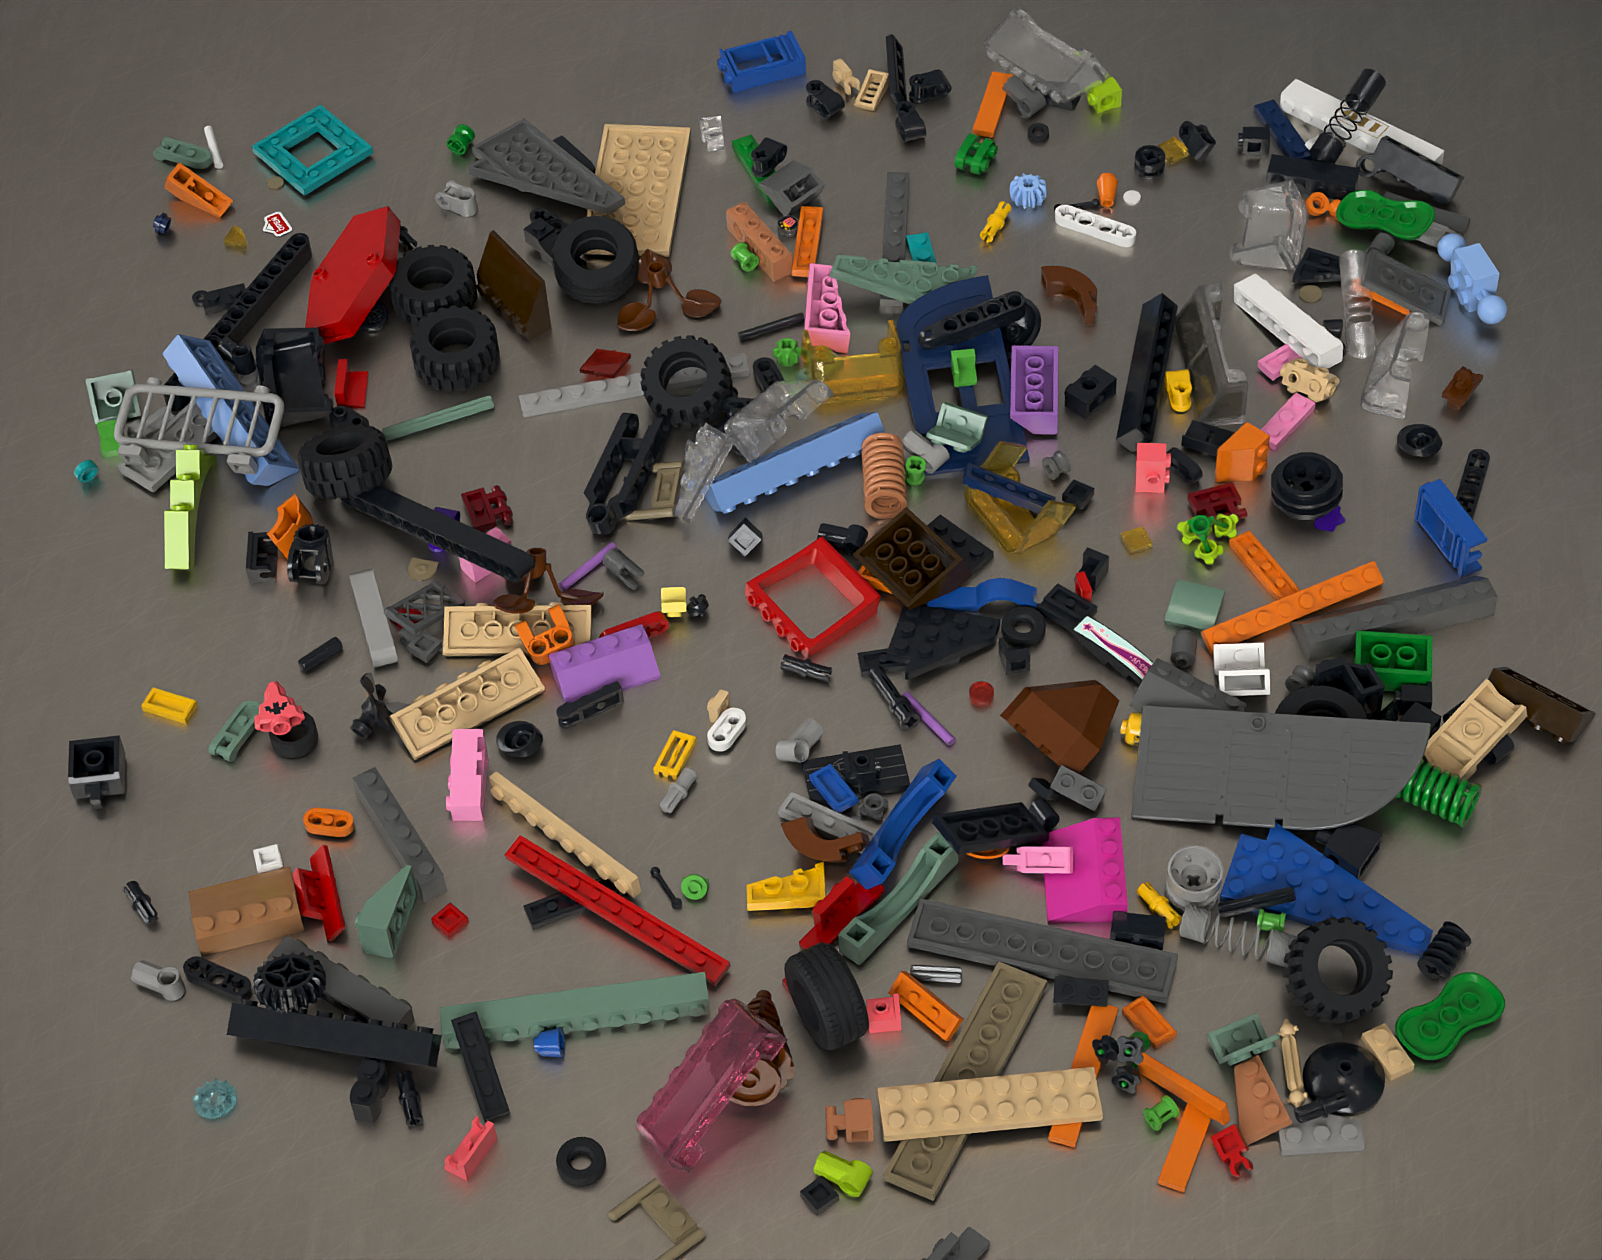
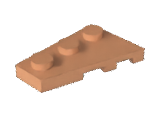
[1234,1055,1293,1146]

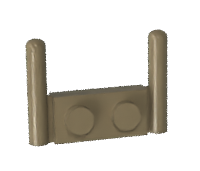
[624,461,684,521]
[608,1178,706,1260]

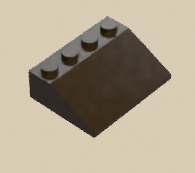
[476,230,551,341]
[853,507,972,610]

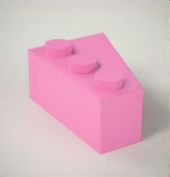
[446,729,489,821]

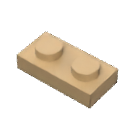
[1361,1023,1415,1081]

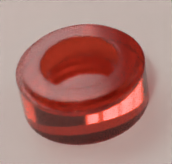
[969,681,994,706]

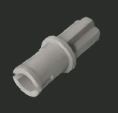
[659,768,697,813]

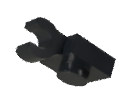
[1060,479,1095,521]

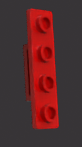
[292,845,345,941]
[799,876,885,950]

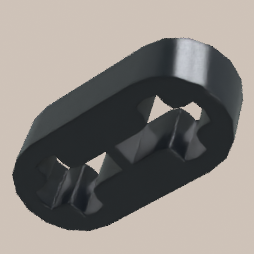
[1166,447,1203,485]

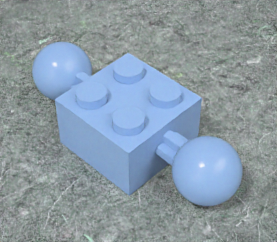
[1437,233,1507,324]

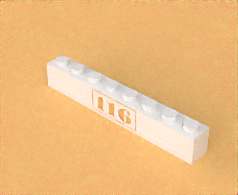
[1280,79,1444,165]

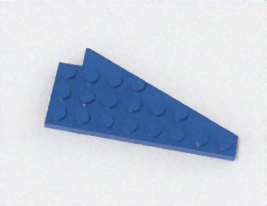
[1220,823,1433,956]

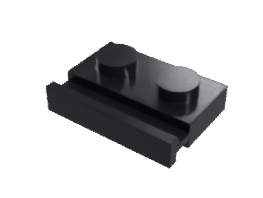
[1036,583,1097,630]

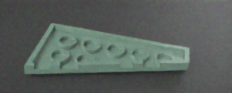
[829,255,978,304]

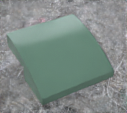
[1164,579,1225,632]

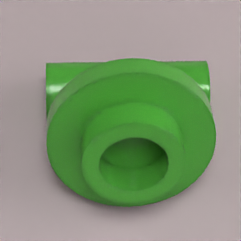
[681,874,709,900]

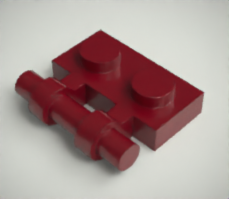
[1187,482,1247,528]
[461,485,513,532]

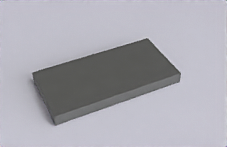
[1360,249,1451,326]

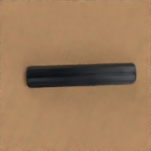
[1218,887,1296,917]

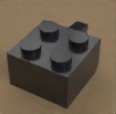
[68,735,125,809]

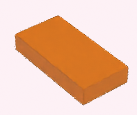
[1122,996,1177,1050]

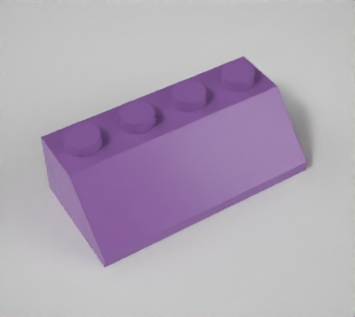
[1010,346,1058,434]
[549,624,661,703]

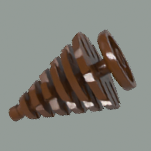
[708,990,795,1106]

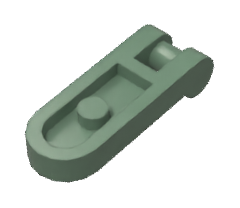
[153,137,212,169]
[208,700,260,762]

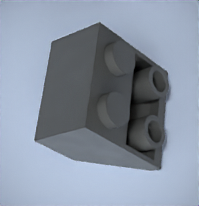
[759,160,825,217]

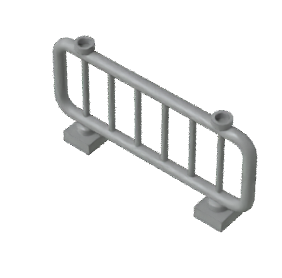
[114,377,284,475]

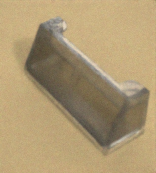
[1174,283,1248,426]

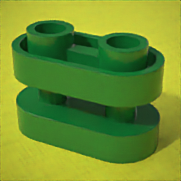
[954,133,998,175]

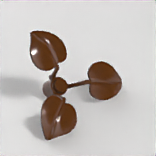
[617,249,722,331]
[493,548,604,614]

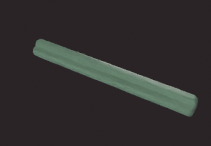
[382,395,494,441]

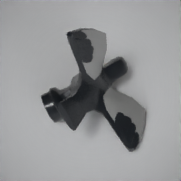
[350,673,410,739]

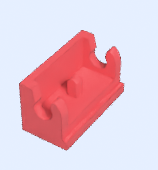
[444,1116,497,1181]

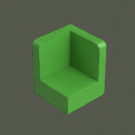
[951,349,977,387]
[97,420,125,458]

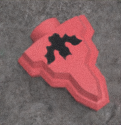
[254,681,305,735]

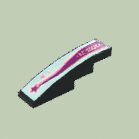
[1069,614,1154,685]

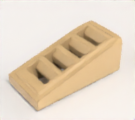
[854,69,889,111]

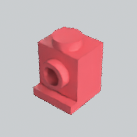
[866,993,901,1033]

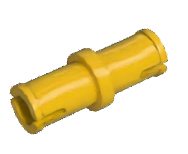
[980,201,1012,242]
[1137,881,1182,929]

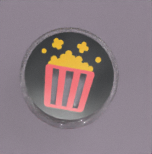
[777,215,799,237]

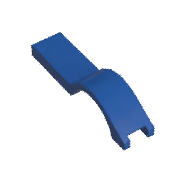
[927,578,1037,612]

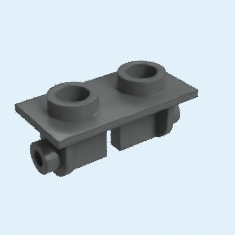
[1050,765,1107,811]

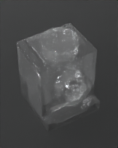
[699,116,725,151]

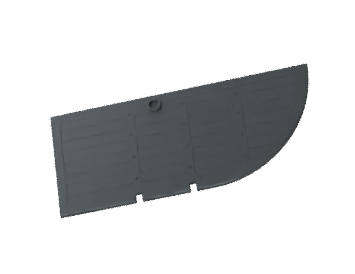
[1132,705,1431,830]

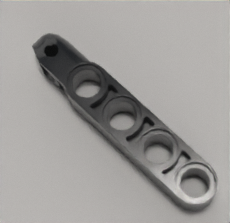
[918,291,1026,350]

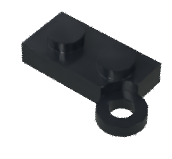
[192,283,246,315]

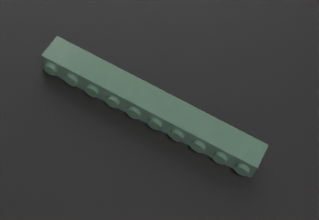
[439,972,710,1049]

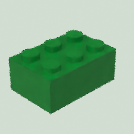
[1353,631,1432,691]

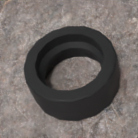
[268,711,318,758]

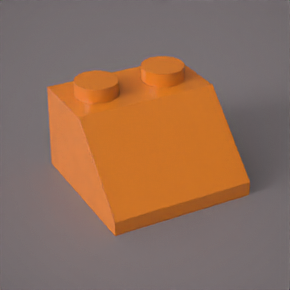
[1215,422,1270,483]

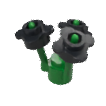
[1092,1031,1150,1094]

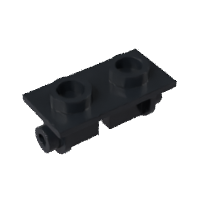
[1053,976,1109,1007]

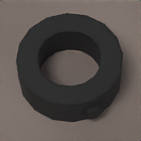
[1028,123,1049,143]

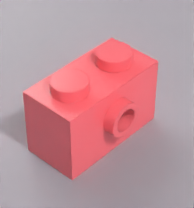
[1135,443,1171,493]

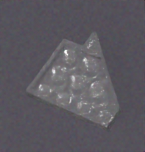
[675,423,735,524]

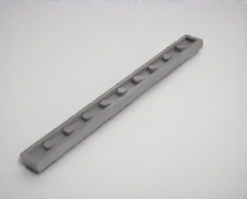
[519,353,750,418]

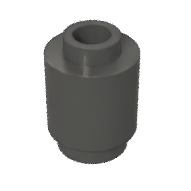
[1170,630,1197,668]

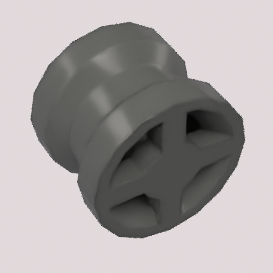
[1042,451,1071,480]
[1285,665,1315,693]

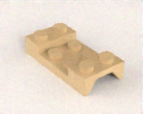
[1422,679,1527,787]

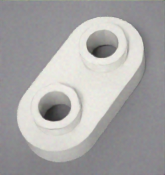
[707,708,746,751]

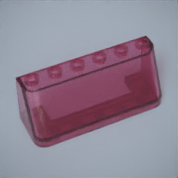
[636,998,788,1172]

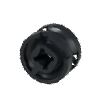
[1134,145,1166,179]

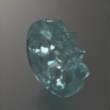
[192,1078,237,1119]

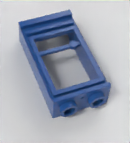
[717,31,806,92]
[1414,479,1487,578]

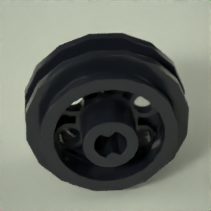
[1271,452,1343,520]

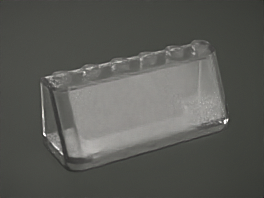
[982,7,1110,104]

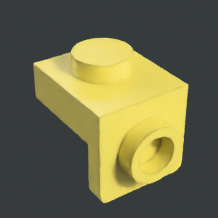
[661,587,686,617]

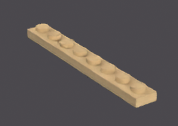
[489,771,641,898]

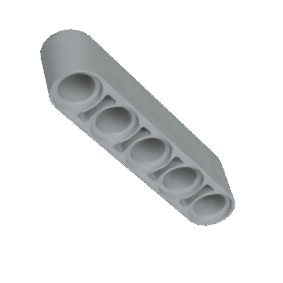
[349,569,398,668]

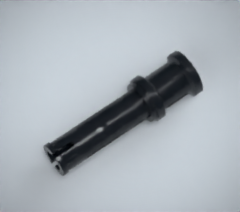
[868,666,921,731]

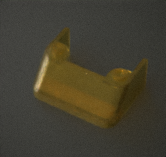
[801,320,904,405]
[964,441,1076,554]

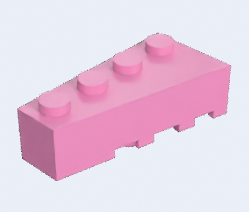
[802,263,850,353]

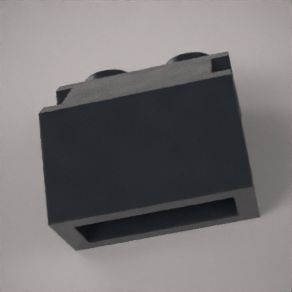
[1313,657,1385,720]

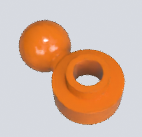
[1305,192,1342,217]

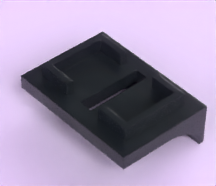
[1181,420,1235,456]

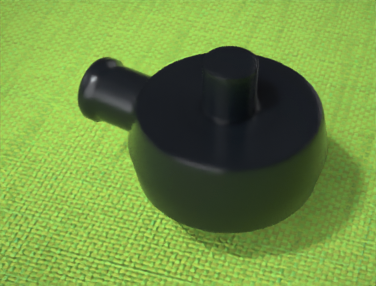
[686,594,709,617]

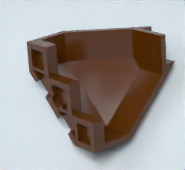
[1000,680,1120,774]

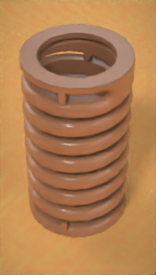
[861,433,907,519]

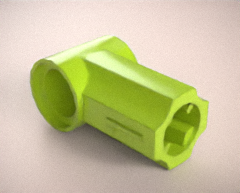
[813,1150,873,1197]

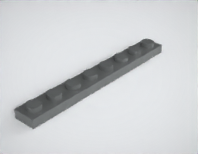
[880,172,909,306]

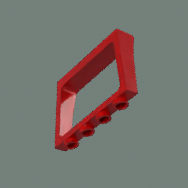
[744,536,880,659]

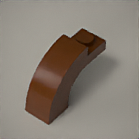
[1041,266,1098,325]
[781,817,870,863]

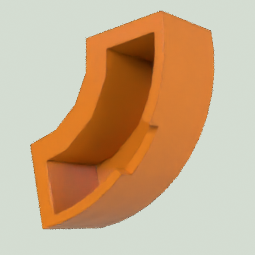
[267,494,314,560]

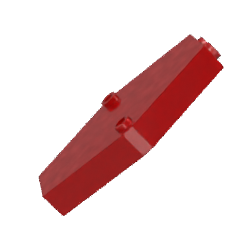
[305,206,401,344]

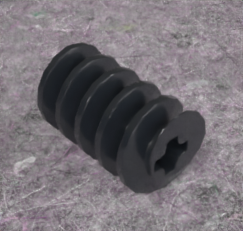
[1417,921,1472,979]

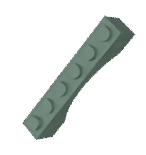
[838,832,958,966]

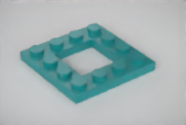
[252,104,374,196]

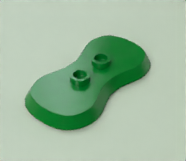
[1336,190,1435,240]
[1395,972,1505,1060]

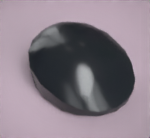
[1397,424,1443,457]
[496,721,543,757]

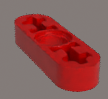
[599,611,669,638]

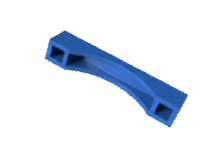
[849,759,957,890]

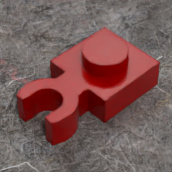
[1211,1124,1253,1178]

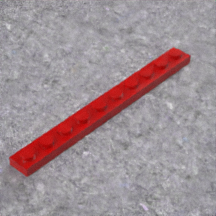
[504,835,731,987]

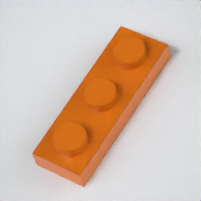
[888,971,964,1041]

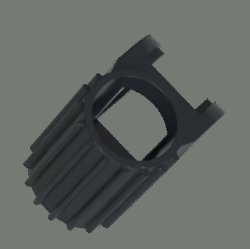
[287,523,334,584]

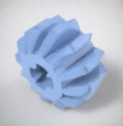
[1010,173,1047,209]

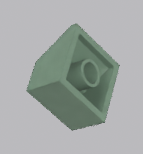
[85,370,141,425]

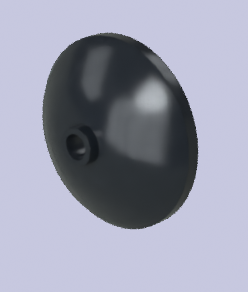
[1000,297,1041,359]
[1302,1042,1385,1116]

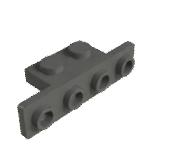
[922,1227,990,1260]

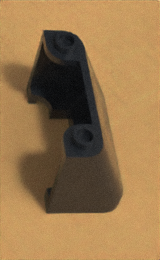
[256,328,333,428]

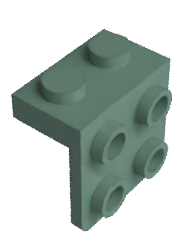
[926,402,988,453]
[1206,1013,1281,1066]

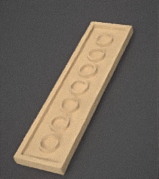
[877,1067,1103,1142]

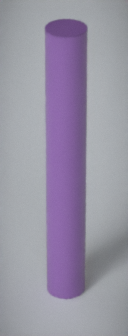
[558,542,617,591]
[902,691,956,746]

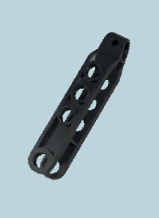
[584,412,671,534]

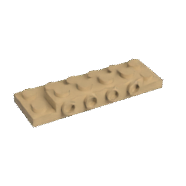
[443,602,592,656]
[390,647,545,760]

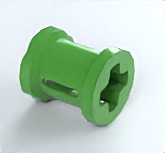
[731,242,759,272]
[905,456,926,486]
[1256,908,1286,932]
[1143,1095,1180,1131]

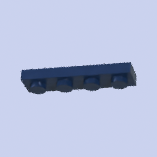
[1254,99,1313,161]
[963,462,1056,518]

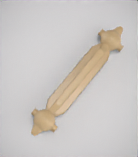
[1277,1019,1308,1108]

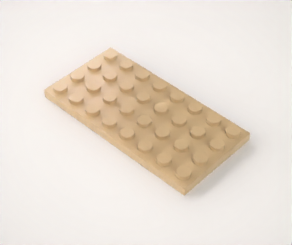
[584,124,691,258]

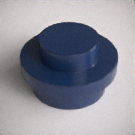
[153,212,171,234]

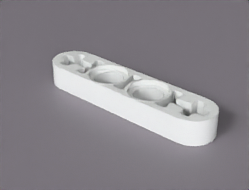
[1055,205,1136,247]

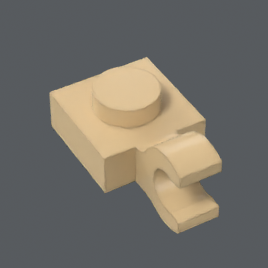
[832,58,861,95]

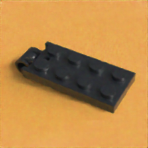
[932,798,1060,855]

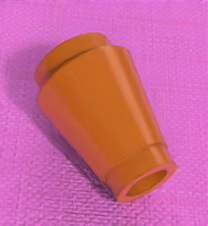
[1096,173,1118,207]

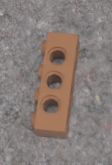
[726,201,792,282]

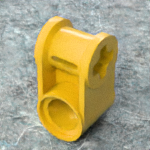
[1164,369,1192,412]

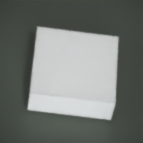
[253,844,284,874]

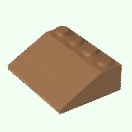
[188,866,304,957]

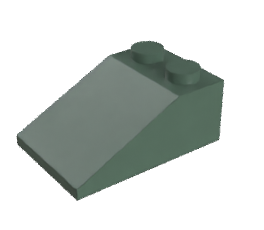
[355,865,418,959]

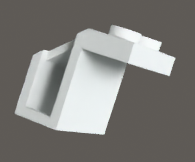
[1213,643,1270,696]

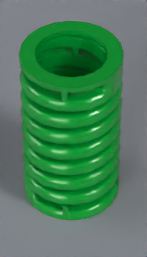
[1396,759,1482,828]

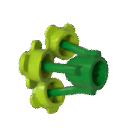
[1177,514,1239,565]

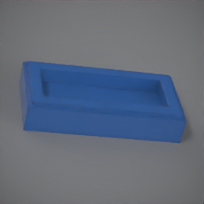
[809,763,858,813]

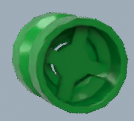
[446,124,475,155]

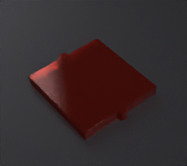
[579,348,631,378]

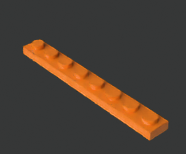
[1201,561,1385,655]

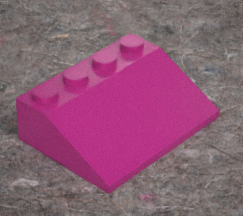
[1042,817,1128,924]

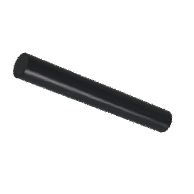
[738,312,804,341]

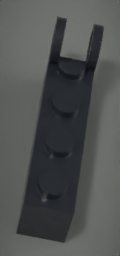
[1356,136,1465,204]

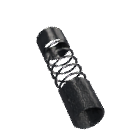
[1310,69,1386,164]

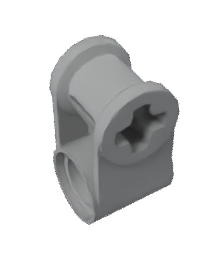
[435,181,478,217]

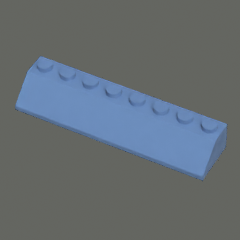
[162,334,299,486]
[697,412,885,514]

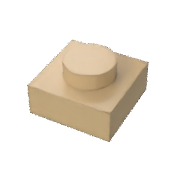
[707,689,730,723]

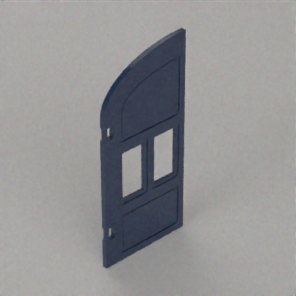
[896,275,1030,476]

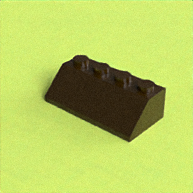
[1488,667,1596,744]

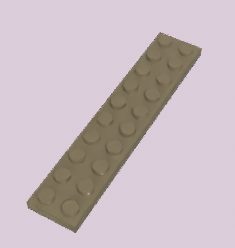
[883,961,1047,1201]

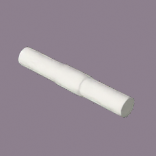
[204,126,223,169]

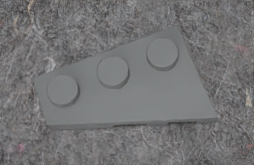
[1277,1104,1365,1156]

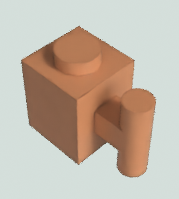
[825,1098,874,1143]

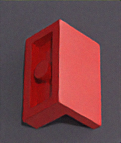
[334,359,369,409]

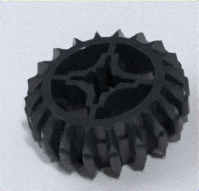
[253,951,326,1013]

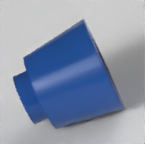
[534,1027,565,1058]

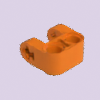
[514,604,575,665]

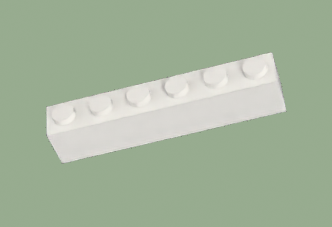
[1234,273,1343,369]

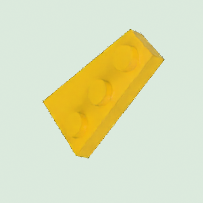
[746,862,825,911]

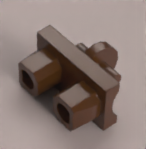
[1442,366,1483,410]

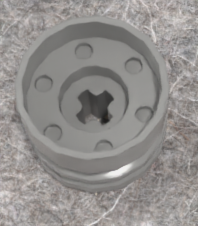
[1164,845,1223,914]

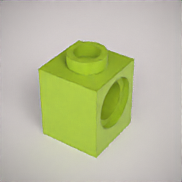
[1087,77,1122,113]

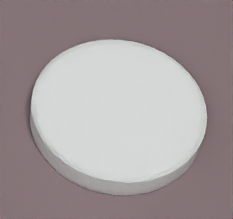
[1123,190,1141,204]

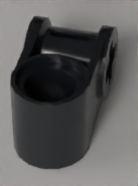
[909,69,952,103]
[806,80,845,119]
[895,101,926,142]
[1179,121,1216,161]
[751,137,788,178]

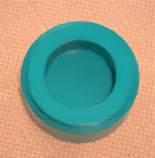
[74,460,99,483]

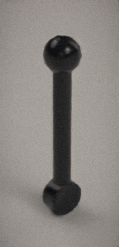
[1054,199,1100,211]
[650,867,682,909]

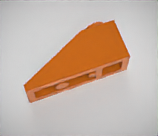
[164,162,234,218]

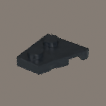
[1292,247,1351,283]

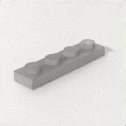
[778,792,877,854]

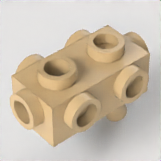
[1280,358,1339,402]

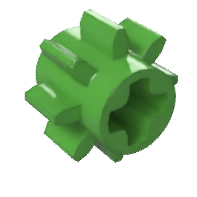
[773,338,802,366]

